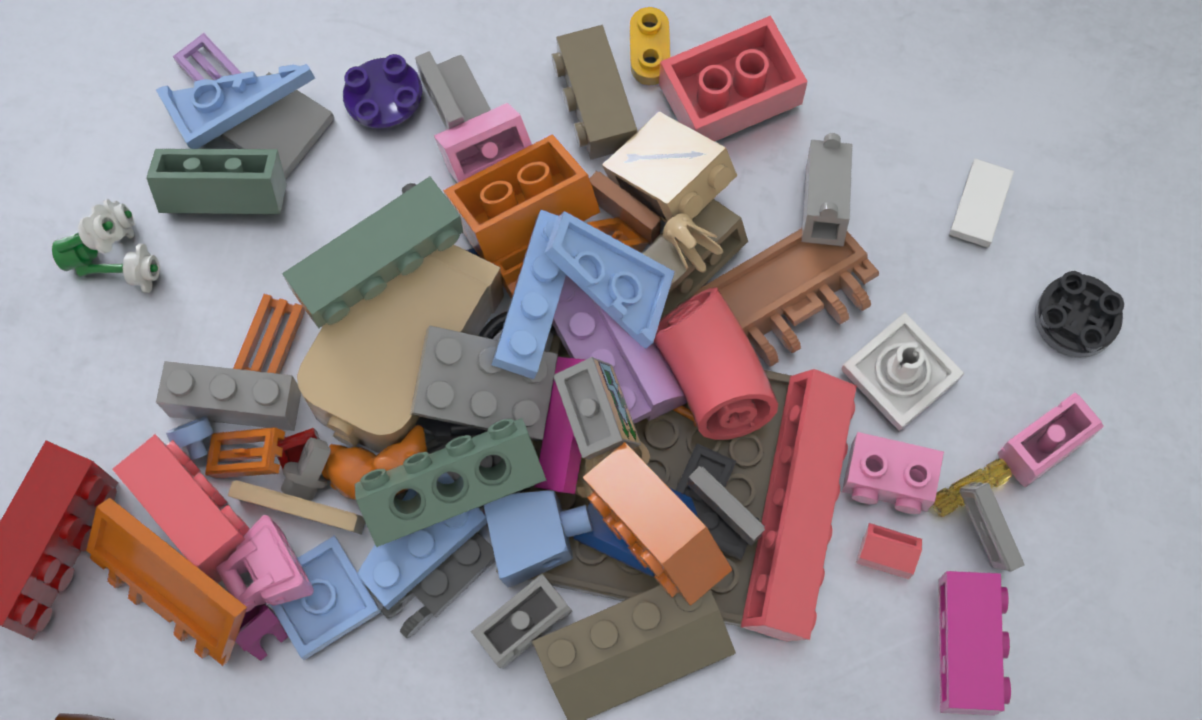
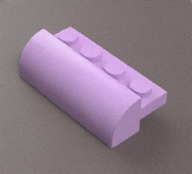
[552,275,687,424]

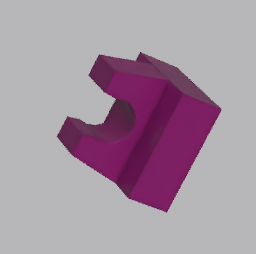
[235,603,288,661]

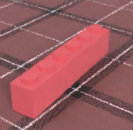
[741,369,857,641]

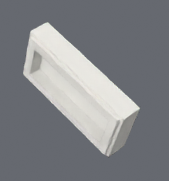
[949,158,1014,248]

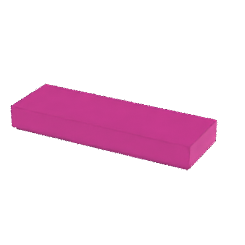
[534,357,585,494]

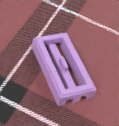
[173,33,241,82]

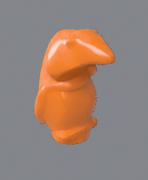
[322,425,427,500]

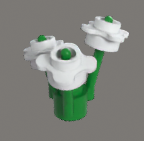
[52,199,160,293]

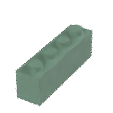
[282,176,463,329]

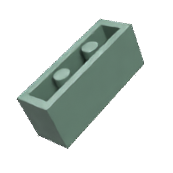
[146,149,287,214]

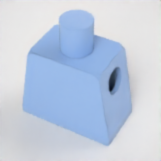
[484,490,593,588]

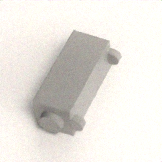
[802,133,852,246]

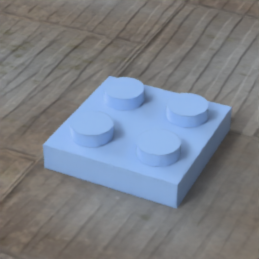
[270,535,381,660]

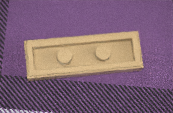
[228,480,365,535]

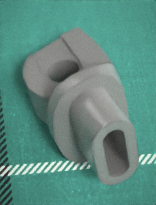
[281,437,331,501]

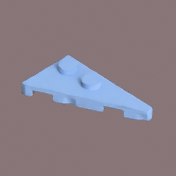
[156,64,315,149]

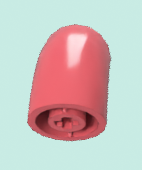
[654,287,778,440]

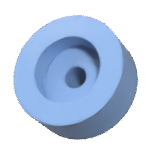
[166,417,214,460]

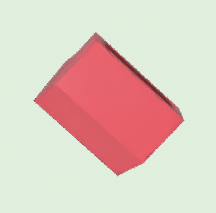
[856,523,922,579]

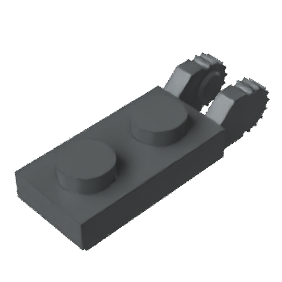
[381,532,495,638]

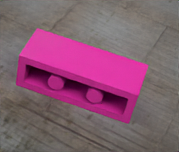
[938,571,1011,716]

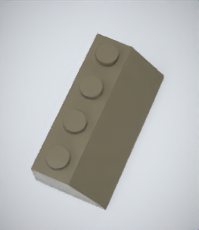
[532,585,736,720]

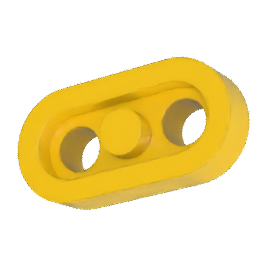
[630,7,670,85]

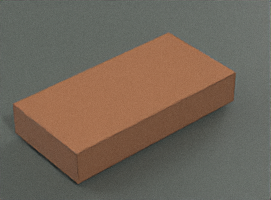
[589,171,661,246]

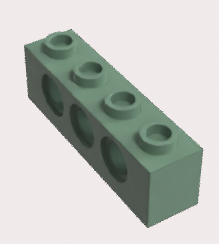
[354,418,546,547]

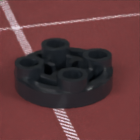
[1035,271,1124,357]

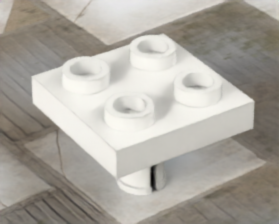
[841,312,964,432]

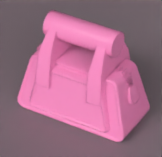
[216,515,314,612]

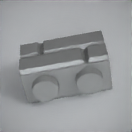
[471,574,573,668]

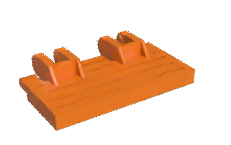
[86,498,247,666]

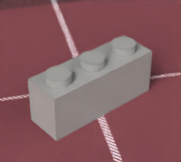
[156,361,301,431]

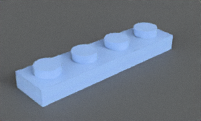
[491,210,566,379]

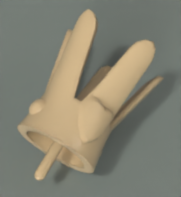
[663,213,723,273]

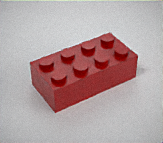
[0,440,119,640]

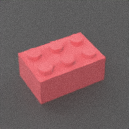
[659,15,808,141]
[112,434,250,583]

